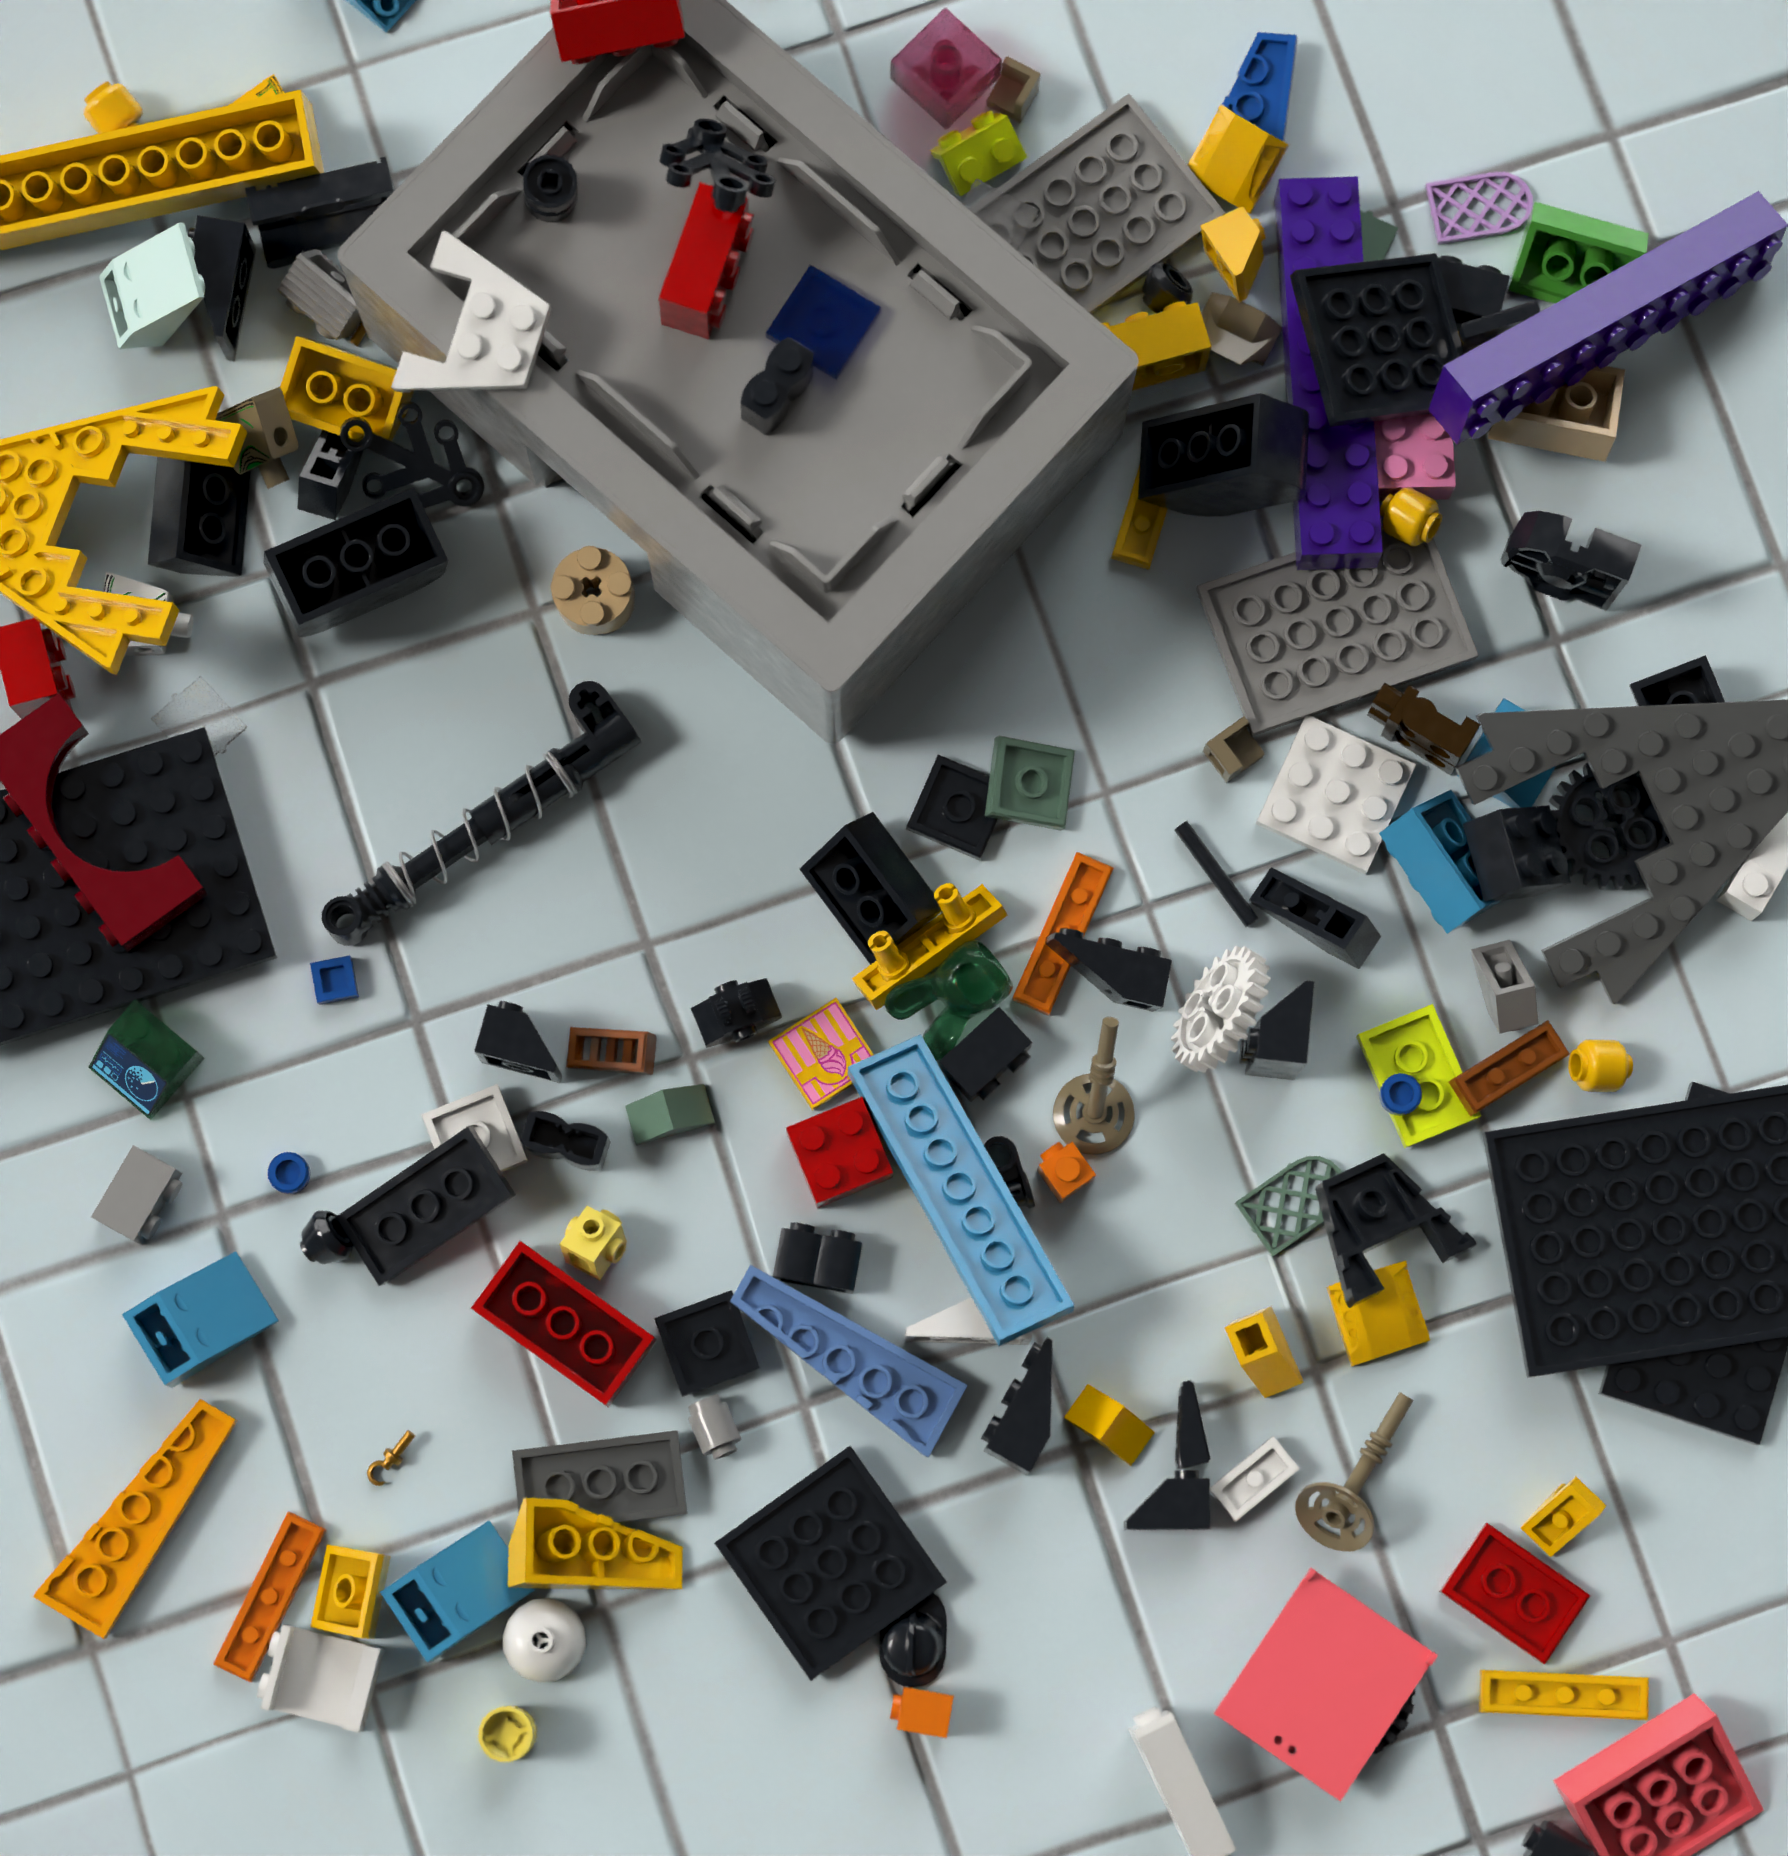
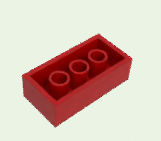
[471,1241,657,1408]

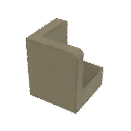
[986,56,1041,123]
[1203,716,1264,783]

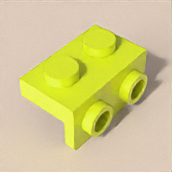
[930,111,1028,196]

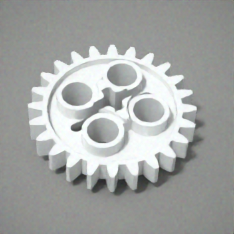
[1171,946,1270,1073]

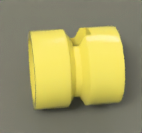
[478,1706,537,1762]

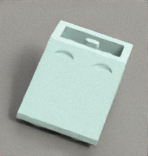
[99,223,205,349]

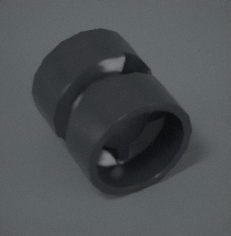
[523,154,578,222]

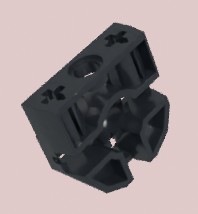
[1501,511,1642,611]

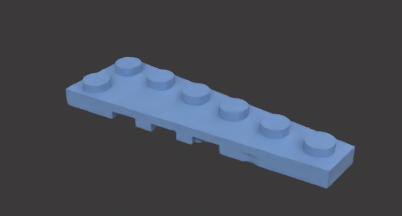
[730,1265,968,1458]

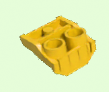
[1187,104,1289,214]
[1326,1260,1430,1367]

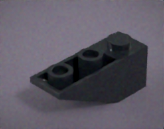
[1045,928,1172,1012]

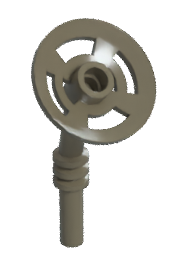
[1053,1017,1135,1155]
[1295,1392,1414,1552]

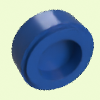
[1379,1073,1422,1116]
[268,1152,311,1194]

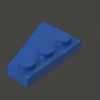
[1222,32,1298,142]

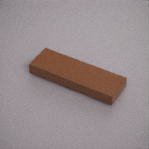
[1449,1020,1570,1116]

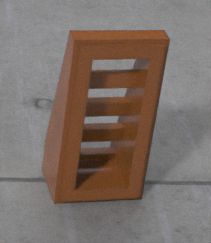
[566,1027,657,1075]

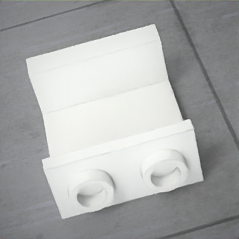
[257,1625,385,1733]

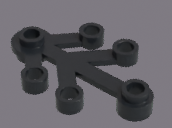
[659,118,775,212]
[340,402,484,508]

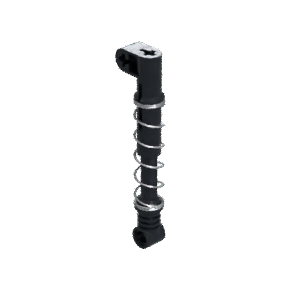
[322,681,641,946]

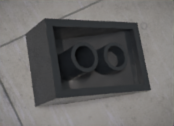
[187,215,256,361]

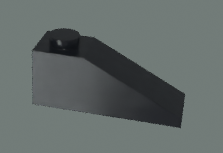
[297,430,364,520]
[1249,867,1381,969]

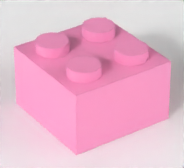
[1374,414,1456,501]

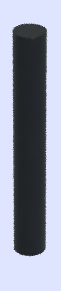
[1174,821,1259,927]

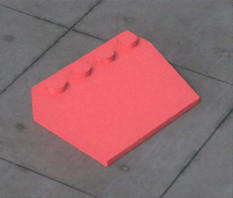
[1553,1693,1764,1856]

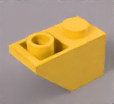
[1224,1306,1304,1398]

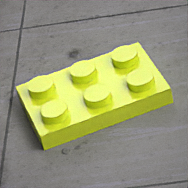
[1356,1004,1481,1149]

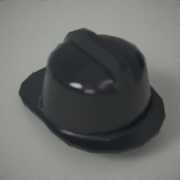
[879,1593,947,1688]

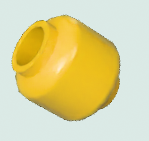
[84,81,143,134]
[1380,487,1442,547]
[1568,1039,1633,1092]

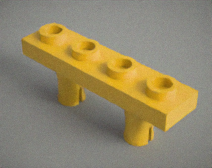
[851,883,1008,1011]

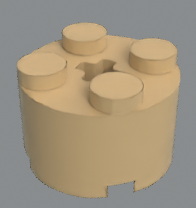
[550,546,635,635]

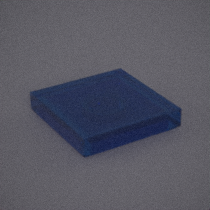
[766,265,881,380]

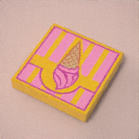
[768,998,874,1111]

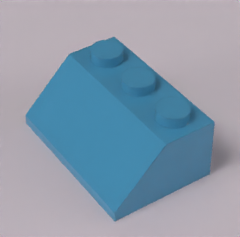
[1379,790,1502,934]

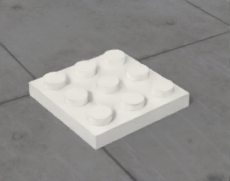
[1256,715,1416,874]

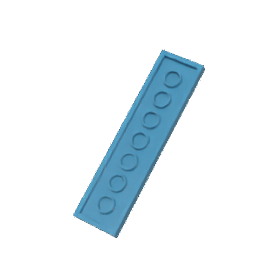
[848,1034,1074,1346]

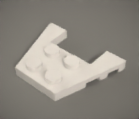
[392,231,552,392]

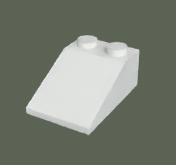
[905,1297,1032,1345]

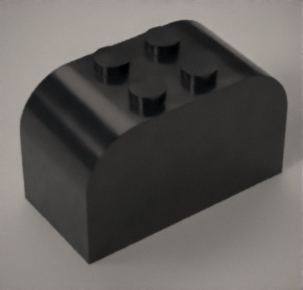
[1138,393,1310,517]
[263,487,448,637]

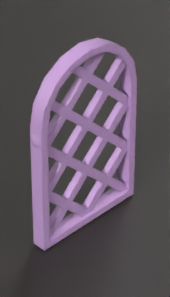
[1425,172,1532,245]

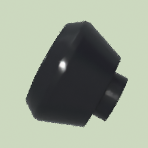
[1142,262,1193,313]
[300,1210,353,1264]

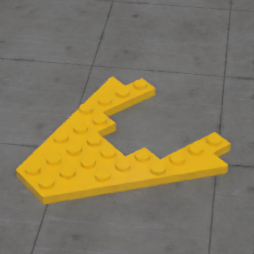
[0,386,247,675]

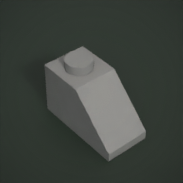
[1471,940,1539,1034]

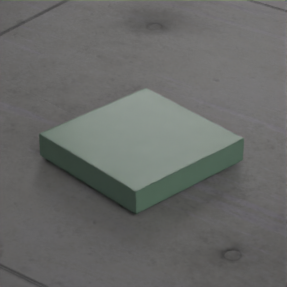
[985,736,1075,831]

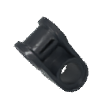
[984,1136,1035,1209]

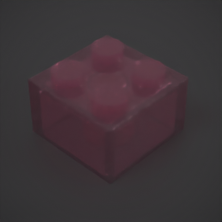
[890,7,1002,130]

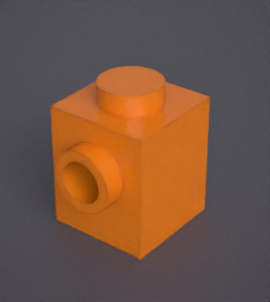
[1037,1142,1096,1203]
[890,1686,954,1738]

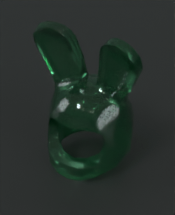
[885,939,1013,1060]

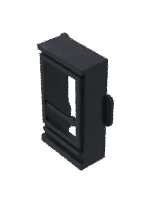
[245,156,395,269]

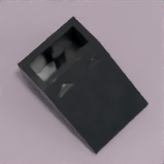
[981,1337,1053,1475]

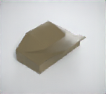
[1201,293,1282,366]

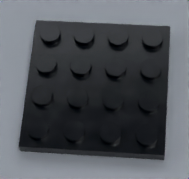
[1290,253,1464,427]
[715,1446,947,1681]

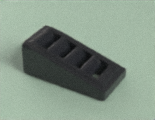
[1175,1380,1211,1470]

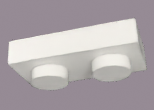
[1210,1436,1300,1522]

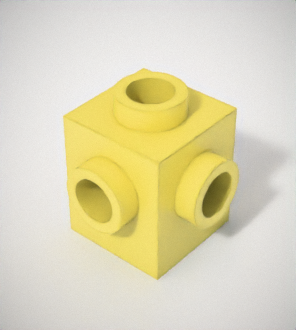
[560,1206,627,1281]

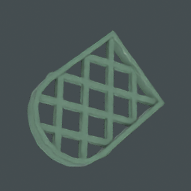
[1234,1156,1342,1257]

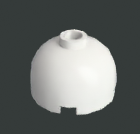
[502,1598,586,1683]

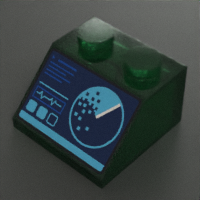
[88,999,204,1120]

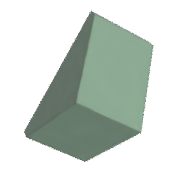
[625,1084,715,1146]

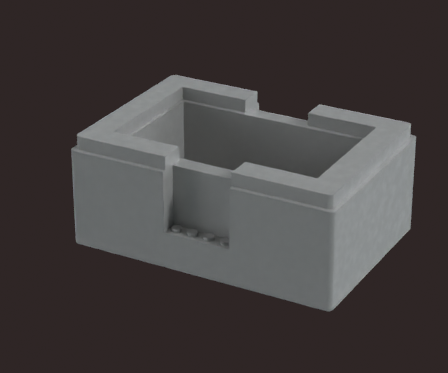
[338,0,1139,744]

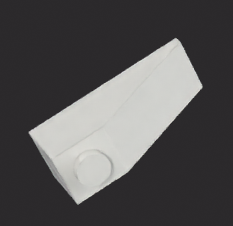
[1716,812,1788,921]

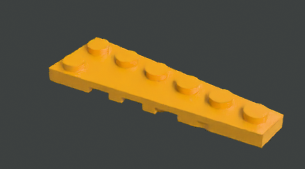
[33,1399,238,1639]

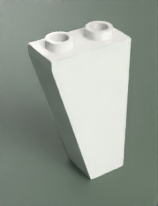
[1128,1707,1237,1856]

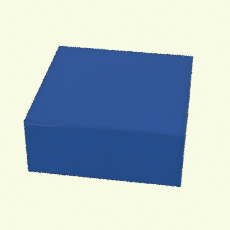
[310,955,359,1005]

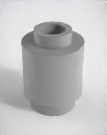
[688,1394,741,1460]

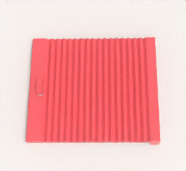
[1214,1568,1438,1802]

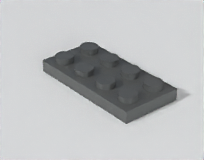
[512,1430,688,1523]

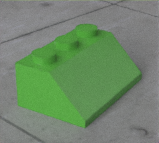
[1508,201,1649,304]

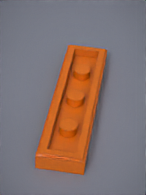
[1012,852,1114,1016]
[213,1511,327,1682]

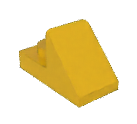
[1521,1476,1606,1557]

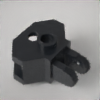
[691,978,782,1048]

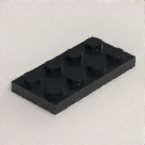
[336,1126,516,1286]

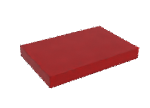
[1439,1523,1591,1665]

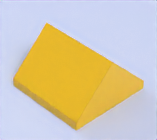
[310,1544,391,1639]

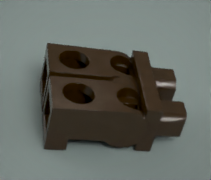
[1367,683,1481,775]

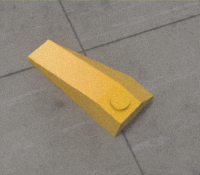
[508,1498,683,1590]

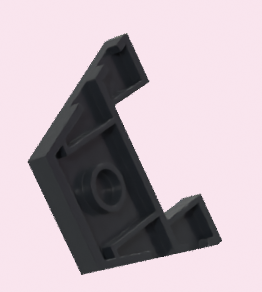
[1315,1153,1477,1308]

